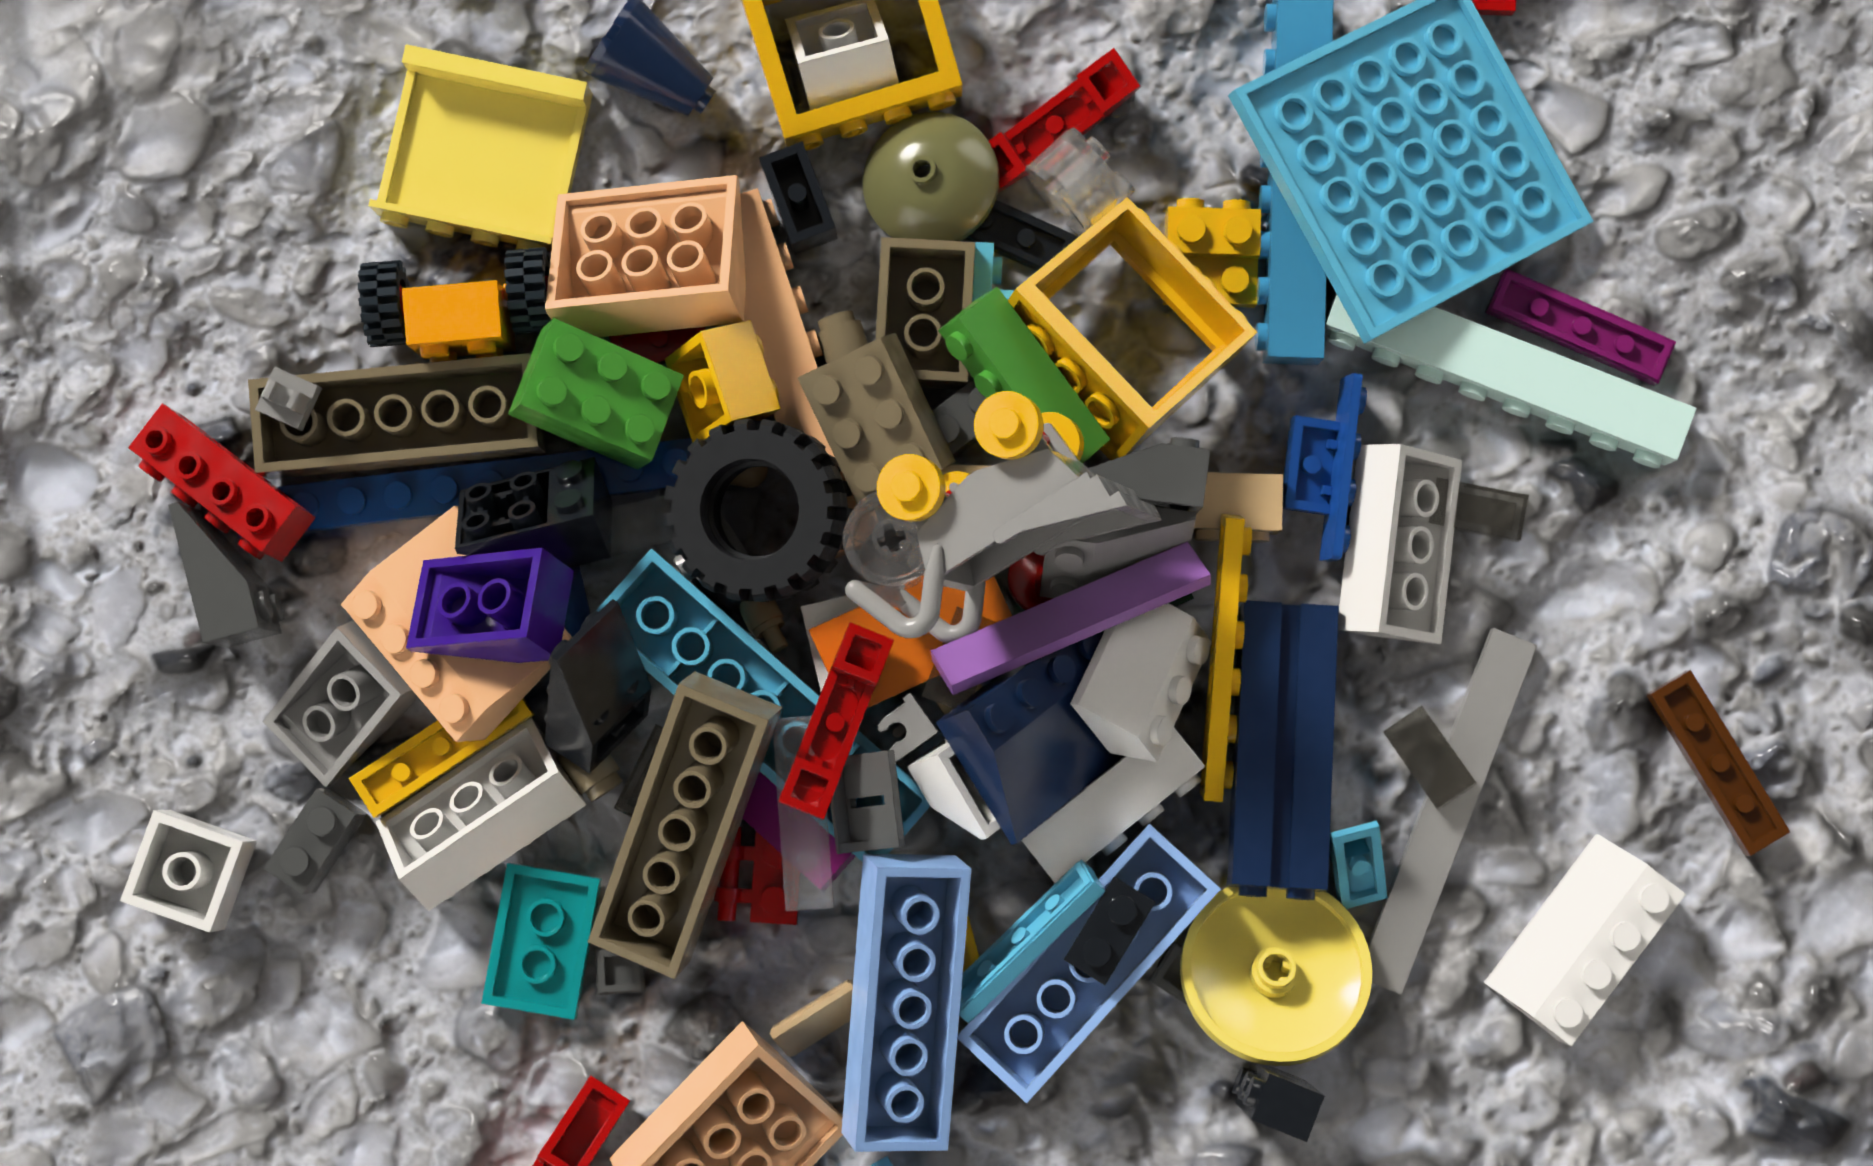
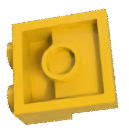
[1163,198,1261,308]

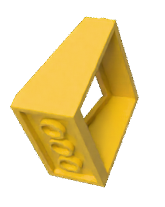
[741,0,963,151]
[1008,197,1257,461]

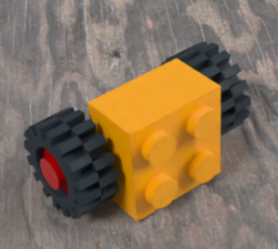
[358,247,551,363]

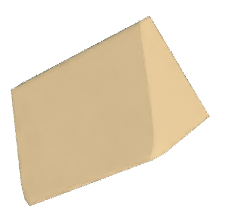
[769,979,853,1057]

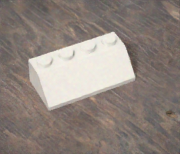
[1338,444,1462,644]
[376,717,586,911]
[1484,834,1686,1046]

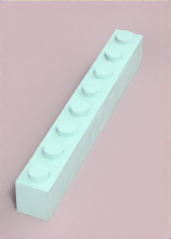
[1325,292,1697,468]

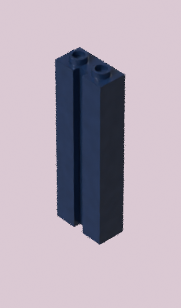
[1227,600,1339,900]

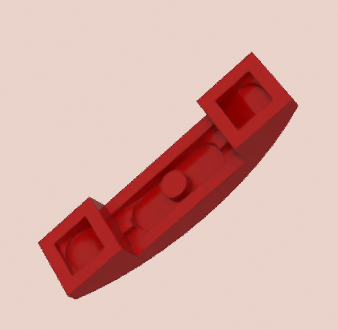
[989,48,1142,193]
[778,622,894,820]

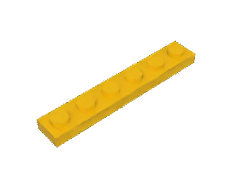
[1199,514,1252,802]

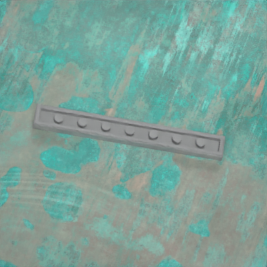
[1368,628,1537,995]

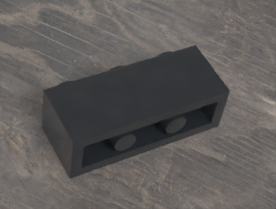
[1232,1062,1325,1142]

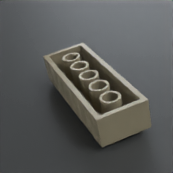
[248,353,546,479]
[588,671,783,979]

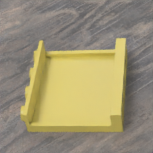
[368,44,593,252]

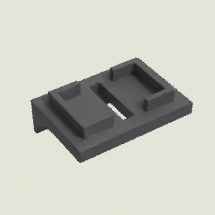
[831,750,905,854]

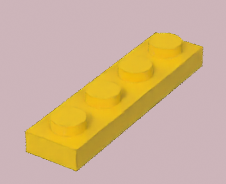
[348,698,535,818]

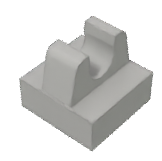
[255,367,322,431]

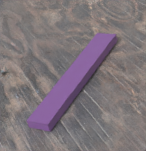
[931,541,1211,695]

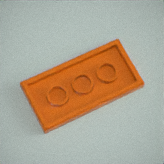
[809,576,1012,708]

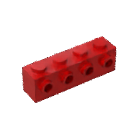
[128,403,316,562]

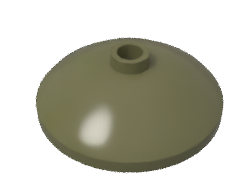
[862,112,1000,241]

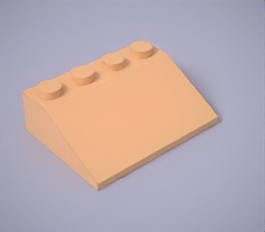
[545,175,746,337]
[341,506,572,742]
[609,1021,843,1166]

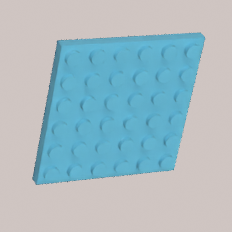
[1228,0,1594,344]

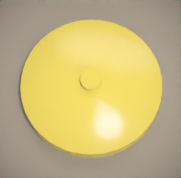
[1180,886,1372,1066]

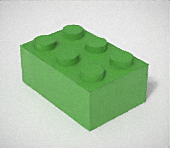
[508,318,684,470]

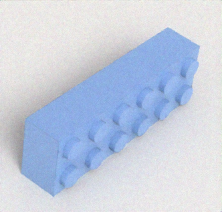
[957,823,1221,1103]
[841,854,971,1152]

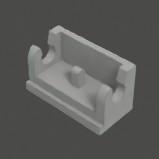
[878,693,938,764]

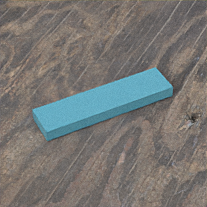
[959,859,1105,1023]

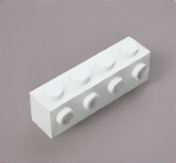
[1021,727,1205,883]

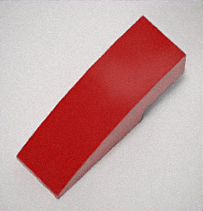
[532,1075,630,1166]

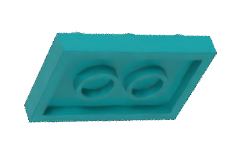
[481,862,602,1020]

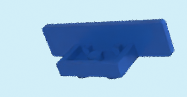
[1283,373,1367,562]

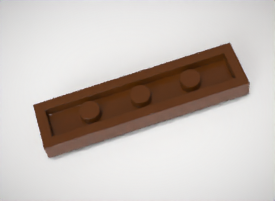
[1646,670,1790,856]

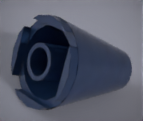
[583,0,716,116]

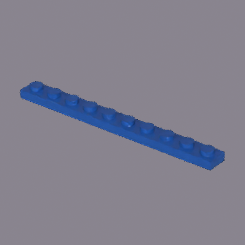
[238,438,693,538]

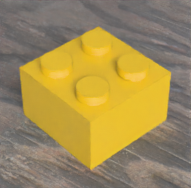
[665,320,781,442]

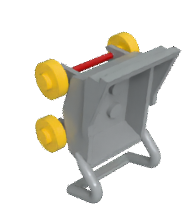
[845,391,1163,644]

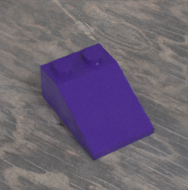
[406,548,574,663]

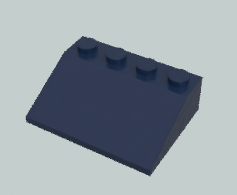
[936,632,1123,845]

